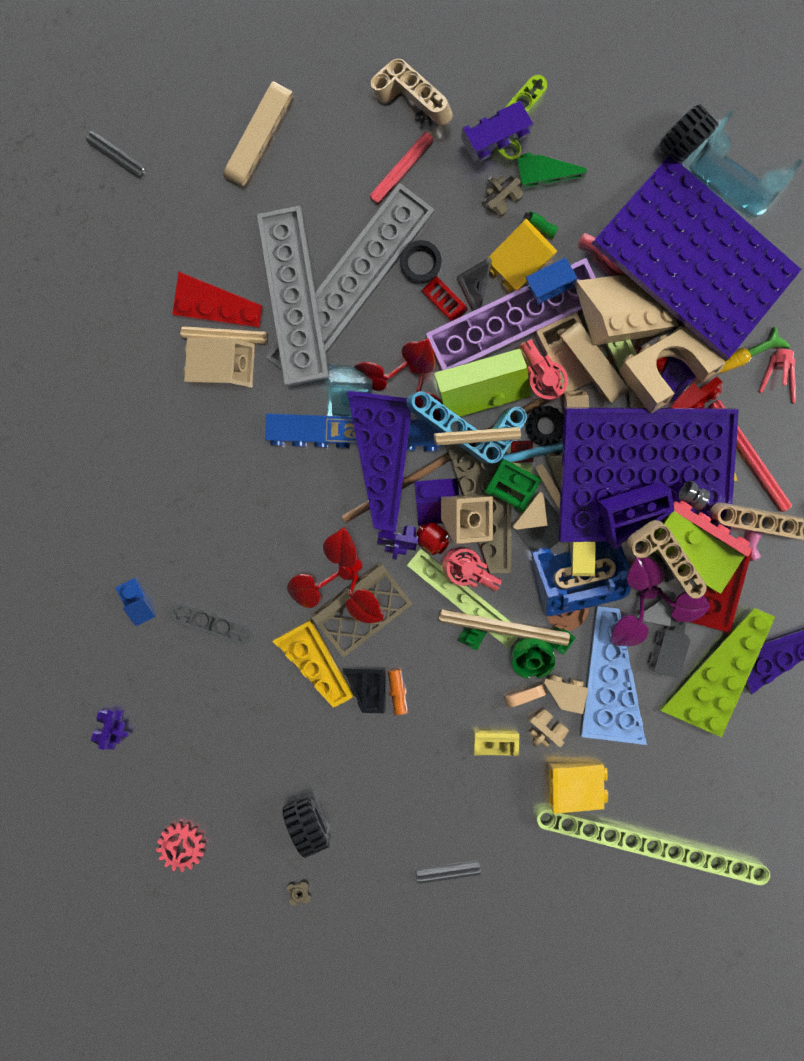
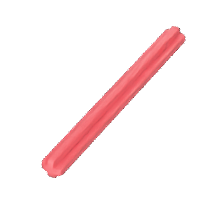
[710,400,792,512]

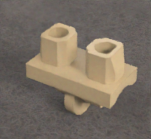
[529,709,569,748]

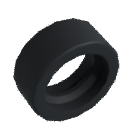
[400,240,442,284]

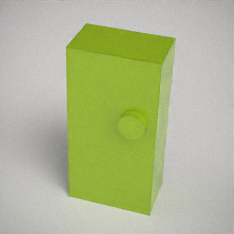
[434,349,531,417]
[641,511,745,594]

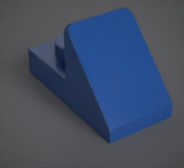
[115,578,156,626]

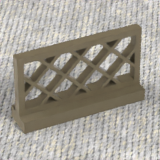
[311,561,413,658]

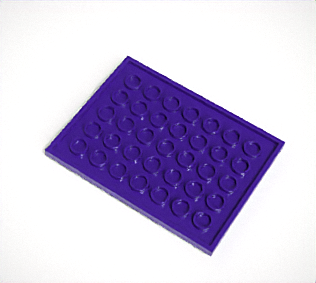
[591,155,802,361]
[558,407,739,542]

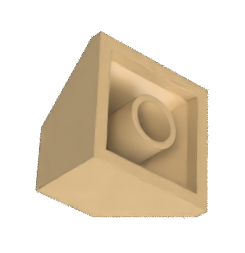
[441,496,493,544]

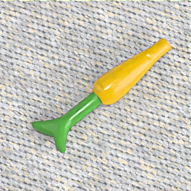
[718,326,790,374]

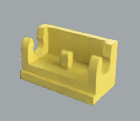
[474,731,519,756]

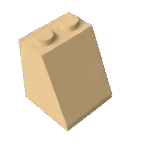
[184,338,255,388]

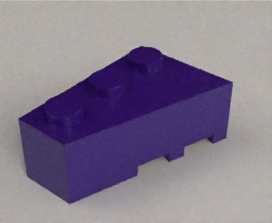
[461,101,533,161]
[599,482,675,550]

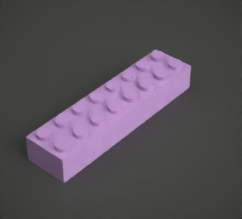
[425,258,596,371]

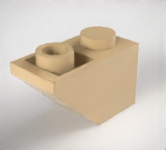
[543,674,588,714]

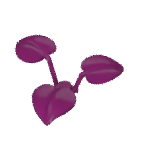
[611,556,710,646]

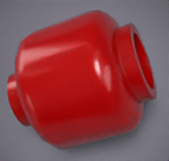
[416,523,450,555]

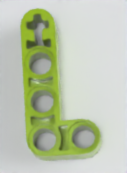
[492,75,547,164]

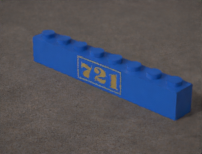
[265,413,442,452]

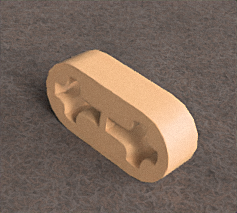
[504,683,547,708]

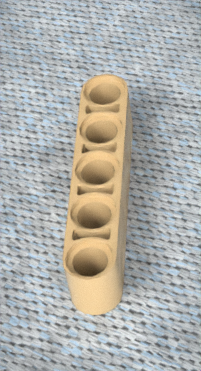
[223,81,293,187]
[710,502,804,540]

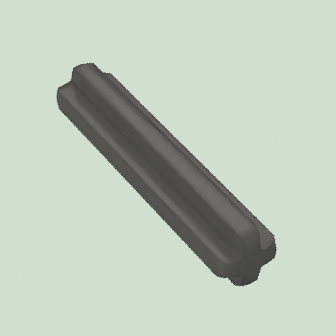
[86,131,145,177]
[416,863,481,884]

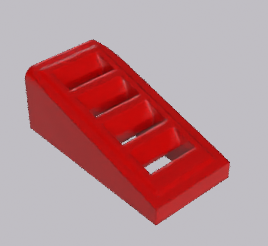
[421,276,468,322]

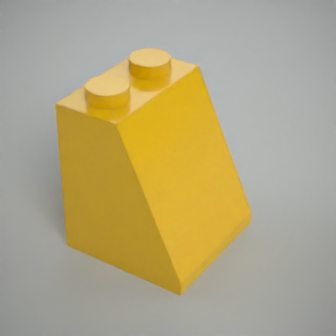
[488,219,557,293]
[549,762,608,813]

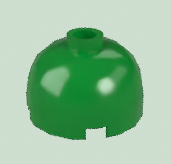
[511,638,556,679]

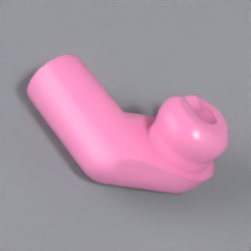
[744,530,763,561]

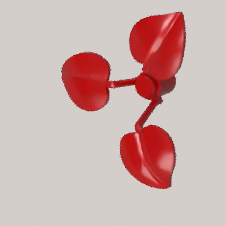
[354,338,442,420]
[287,527,384,623]

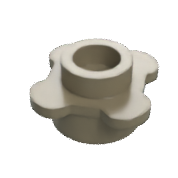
[287,882,311,906]

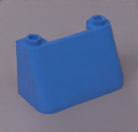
[531,542,631,616]

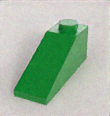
[515,153,587,189]

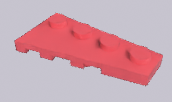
[673,500,753,557]

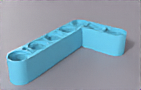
[407,392,527,464]

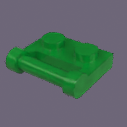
[483,458,542,513]

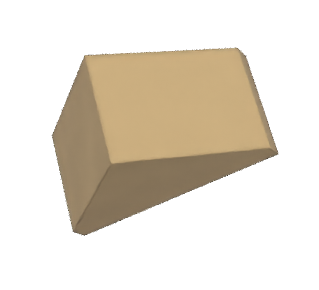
[512,492,548,530]

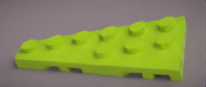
[660,608,775,738]

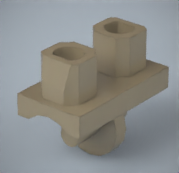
[482,175,524,215]

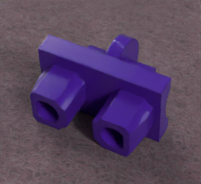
[377,526,418,560]
[91,709,129,750]

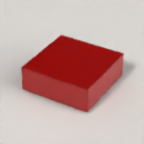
[511,440,534,463]

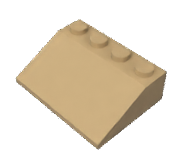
[574,274,679,345]

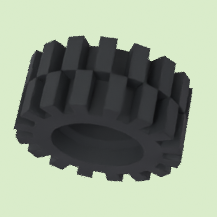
[526,405,564,446]

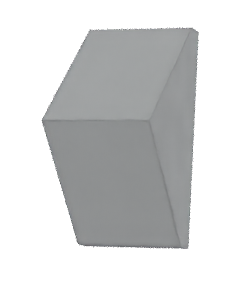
[634,591,676,626]

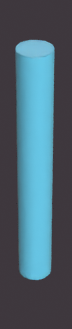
[499,442,563,463]

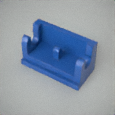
[526,257,577,305]

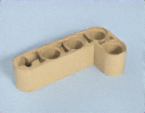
[370,58,453,125]
[560,322,629,404]
[627,520,706,598]

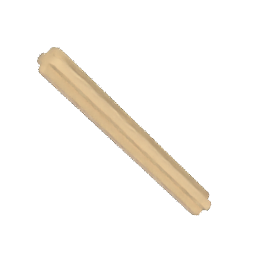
[439,610,570,646]

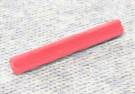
[370,132,434,204]

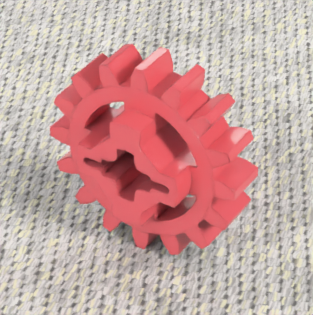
[156,823,205,872]

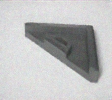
[457,258,492,311]

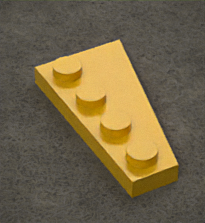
[272,620,354,708]

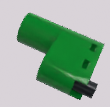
[523,211,558,239]

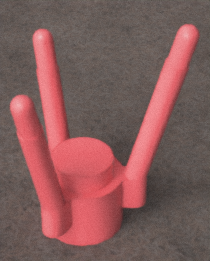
[759,349,796,403]

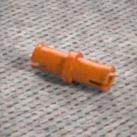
[387,670,408,715]

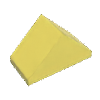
[570,542,595,576]

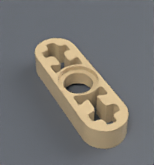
[553,558,616,590]

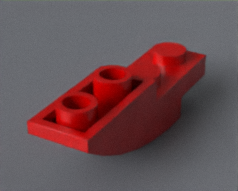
[671,376,723,408]

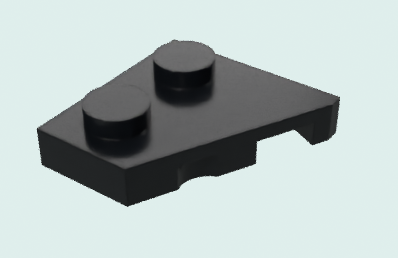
[343,668,386,714]

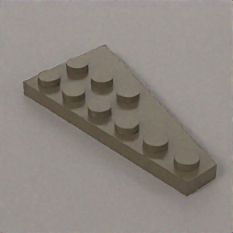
[446,443,512,573]

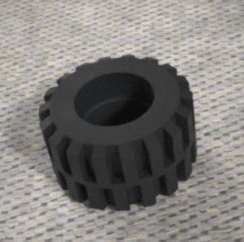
[660,104,719,163]
[282,796,330,858]

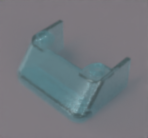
[690,110,803,218]

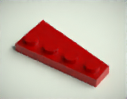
[172,271,263,328]

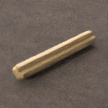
[180,326,268,344]
[434,427,521,445]

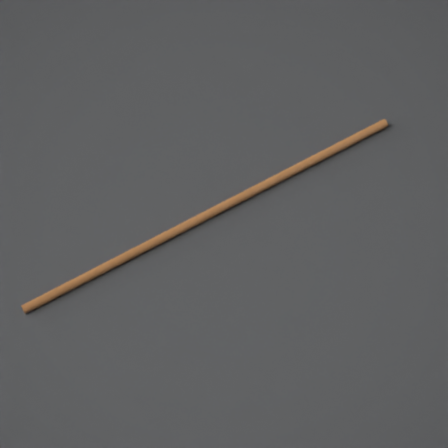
[342,318,681,523]

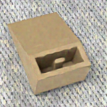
[536,312,593,391]

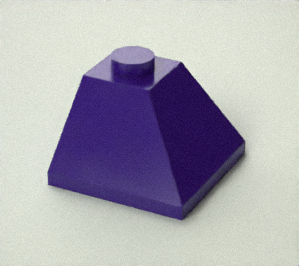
[414,478,459,526]

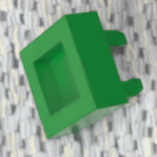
[457,627,487,651]
[551,627,576,655]

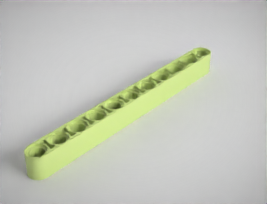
[535,806,770,885]

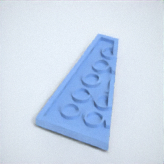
[581,606,647,745]

